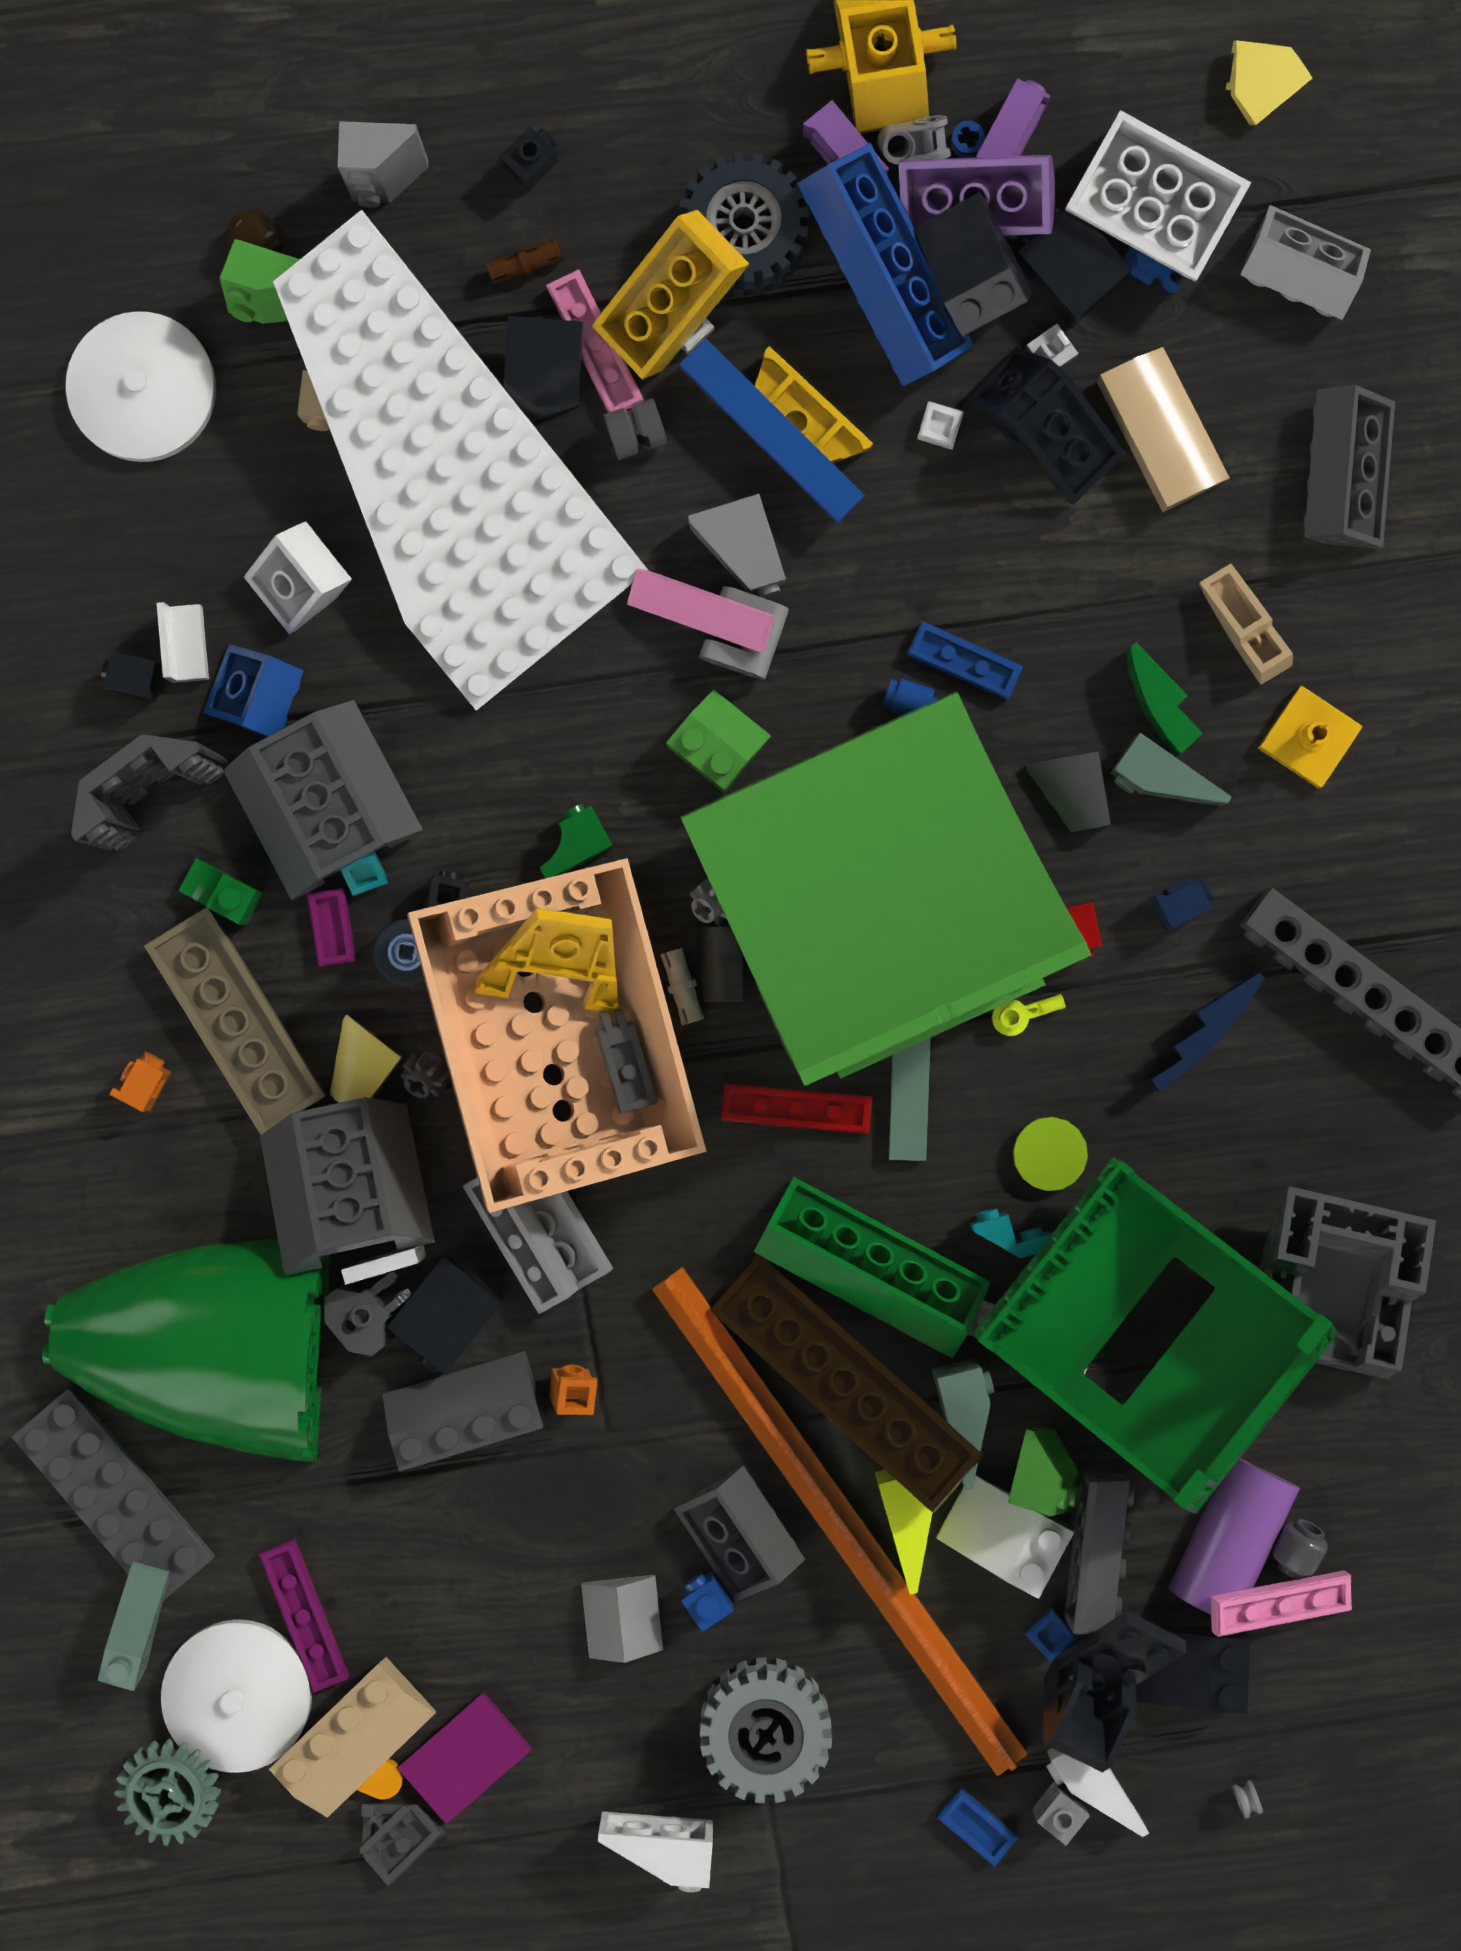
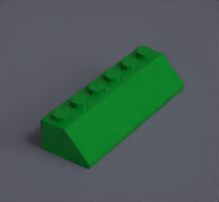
[754,1177,991,1358]

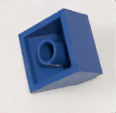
[203,644,304,737]

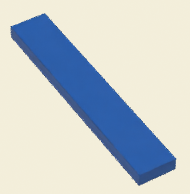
[680,338,865,524]

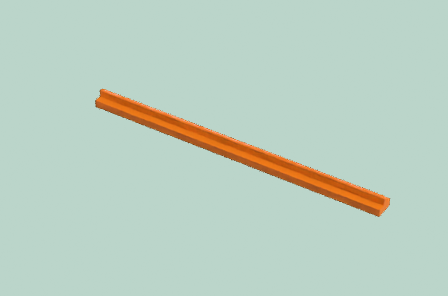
[652,1266,1028,1776]

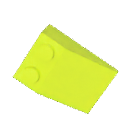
[875,1469,932,1595]

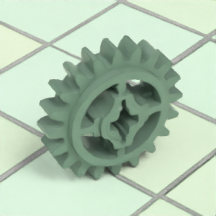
[114,1739,221,1846]

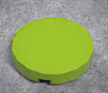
[1012,1117,1088,1191]

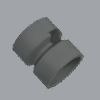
[603,398,668,461]

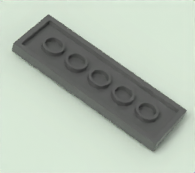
[12,1387,215,1601]

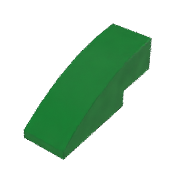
[1125,642,1203,757]

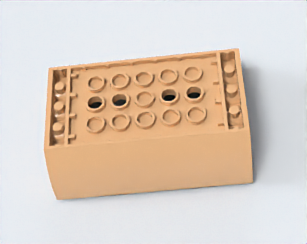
[407,858,707,1213]

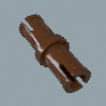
[486,238,563,286]

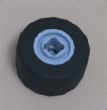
[374,919,425,986]

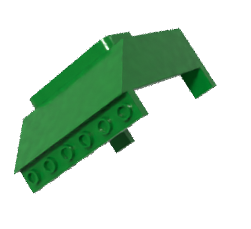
[972,1157,1338,1514]

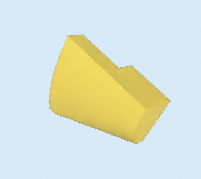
[330,1015,403,1103]

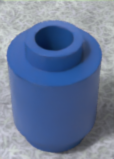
[882,678,938,717]

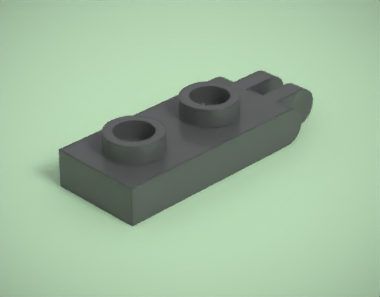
[596,1009,657,1114]

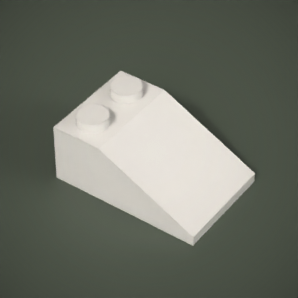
[936,1475,1074,1599]
[598,1812,713,1892]

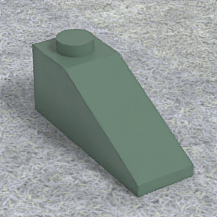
[1109,733,1232,806]
[98,1562,169,1691]

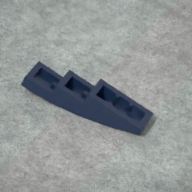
[1146,972,1264,1092]

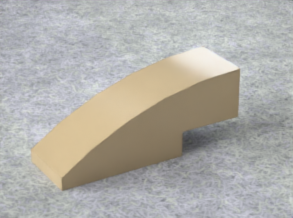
[1199,563,1293,685]

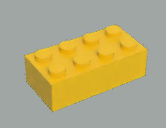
[591,210,750,380]

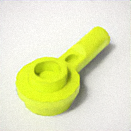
[992,994,1066,1036]

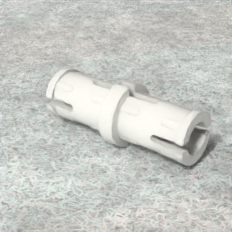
[660,948,704,1025]

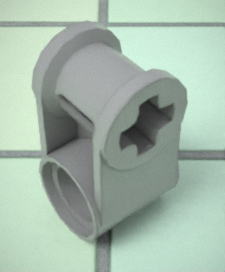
[877,115,951,164]

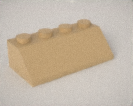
[269,1657,436,1818]

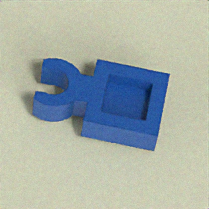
[1123,246,1185,294]

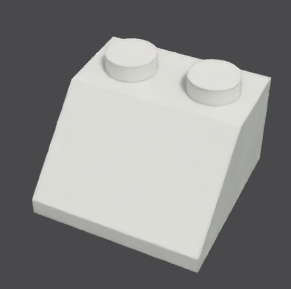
[244,521,352,634]

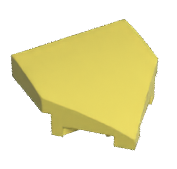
[1225,40,1312,125]

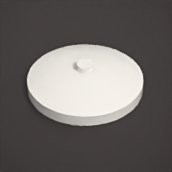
[66,312,216,462]
[161,1620,312,1772]

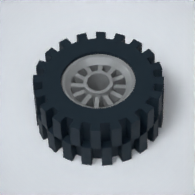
[679,152,810,297]

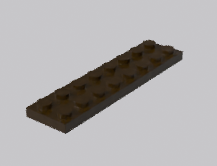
[710,1255,984,1513]

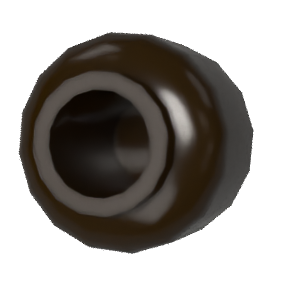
[228,208,284,253]

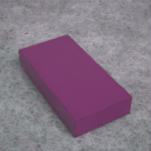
[307,888,356,967]

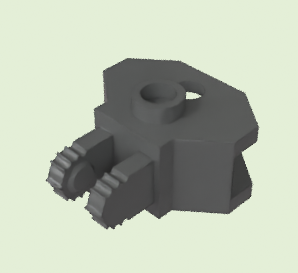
[324,1271,413,1356]

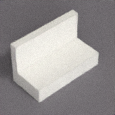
[156,602,209,683]

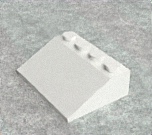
[1065,110,1251,282]

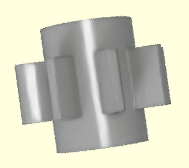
[690,878,727,926]

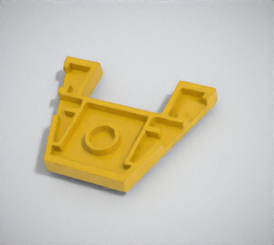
[475,908,619,1013]

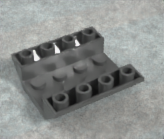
[223,700,424,901]
[71,734,229,851]
[260,1097,435,1276]

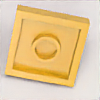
[1258,685,1363,789]

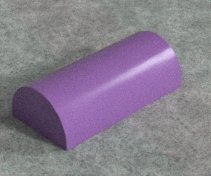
[899,155,1055,235]
[1168,1458,1300,1615]

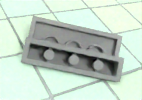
[463,1177,613,1314]

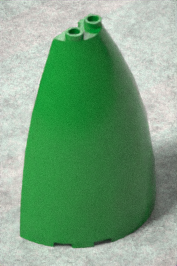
[42,1239,331,1462]

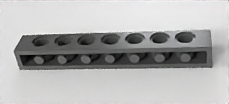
[1239,888,1461,1099]

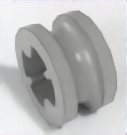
[1233,1780,1263,1819]

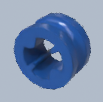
[951,121,985,158]

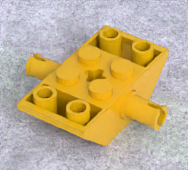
[806,0,957,134]

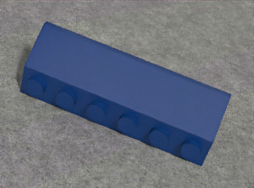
[797,143,974,386]

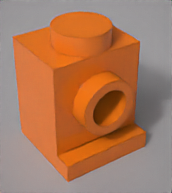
[109,1052,171,1112]
[549,1365,598,1415]

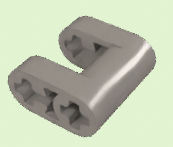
[699,586,789,680]

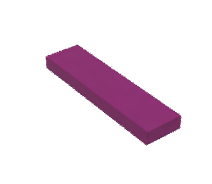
[258,1538,350,1693]

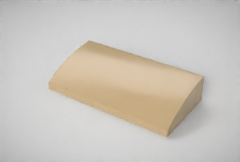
[1096,347,1230,512]

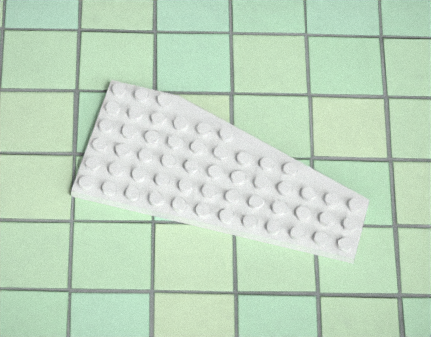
[273,210,648,710]

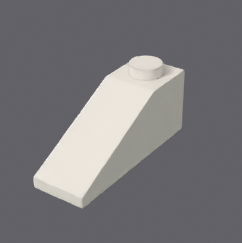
[1046,1748,1149,1837]

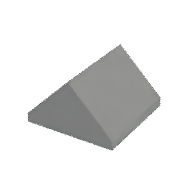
[581,1575,663,1663]

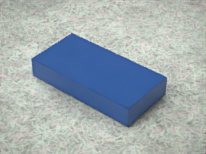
[937,1786,1018,1867]

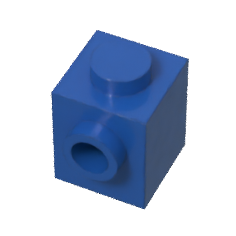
[681,1571,734,1632]

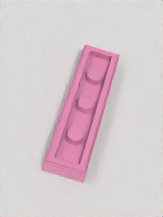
[546,269,644,412]
[627,568,775,652]
[1211,1571,1352,1637]

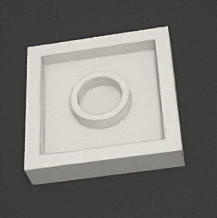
[341,1245,427,1285]

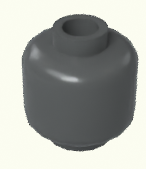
[1272,1519,1328,1578]

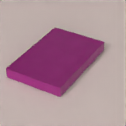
[398,1691,532,1825]

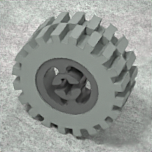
[700,1657,832,1804]

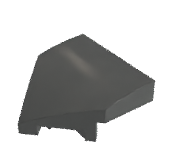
[359,1803,445,1886]

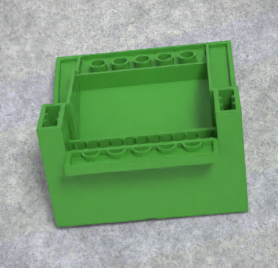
[680,692,1091,1086]

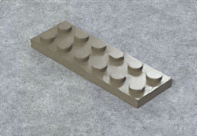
[144,907,326,1135]

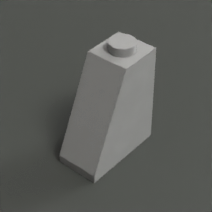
[688,494,786,598]

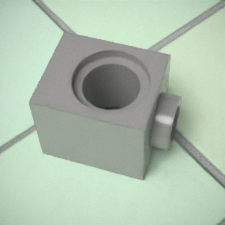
[1032,1780,1090,1845]

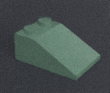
[931,1358,994,1490]

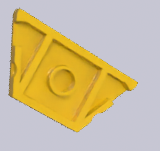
[755,346,873,464]

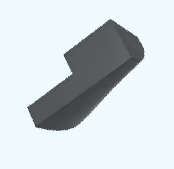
[1025,751,1111,833]

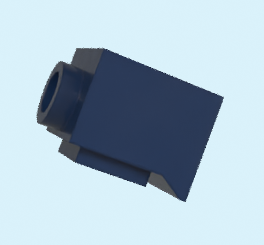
[1150,878,1213,930]

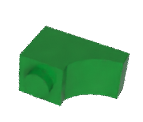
[539,804,614,879]
[178,858,264,926]

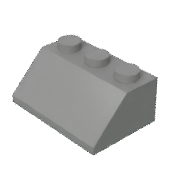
[337,121,429,208]
[1240,205,1371,320]

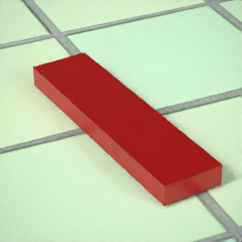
[721,1083,872,1134]

